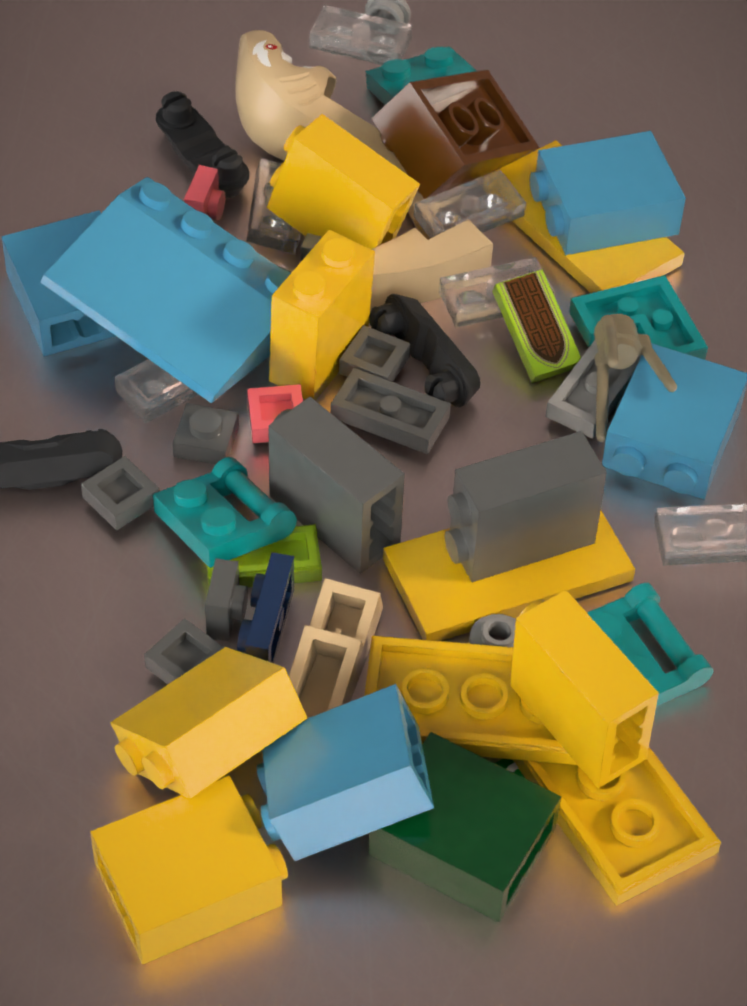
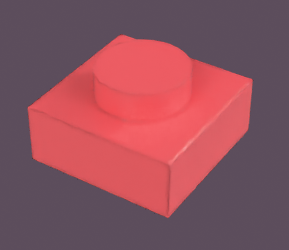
[184,165,225,221]
[247,384,303,443]

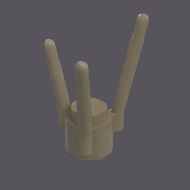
[594,314,677,442]

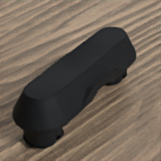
[156,91,250,198]
[369,294,480,408]
[0,429,123,490]

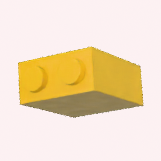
[266,114,420,250]
[269,230,375,401]
[510,589,659,789]
[110,647,308,799]
[90,775,288,965]

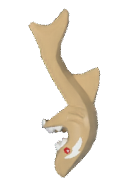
[236,30,466,240]

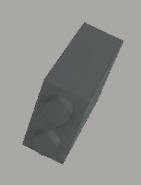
[268,397,405,574]
[445,431,607,582]

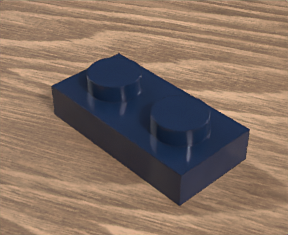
[237,552,294,663]

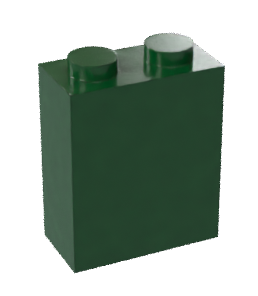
[368,732,562,922]

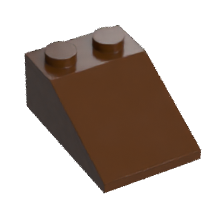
[371,69,540,200]

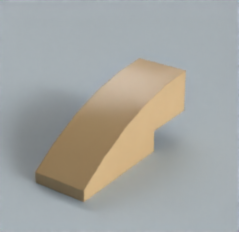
[370,219,493,310]
[289,578,383,718]

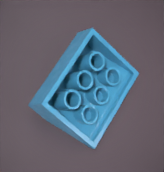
[40,176,291,403]

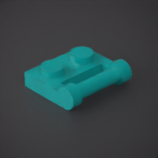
[153,457,297,568]
[587,583,714,707]

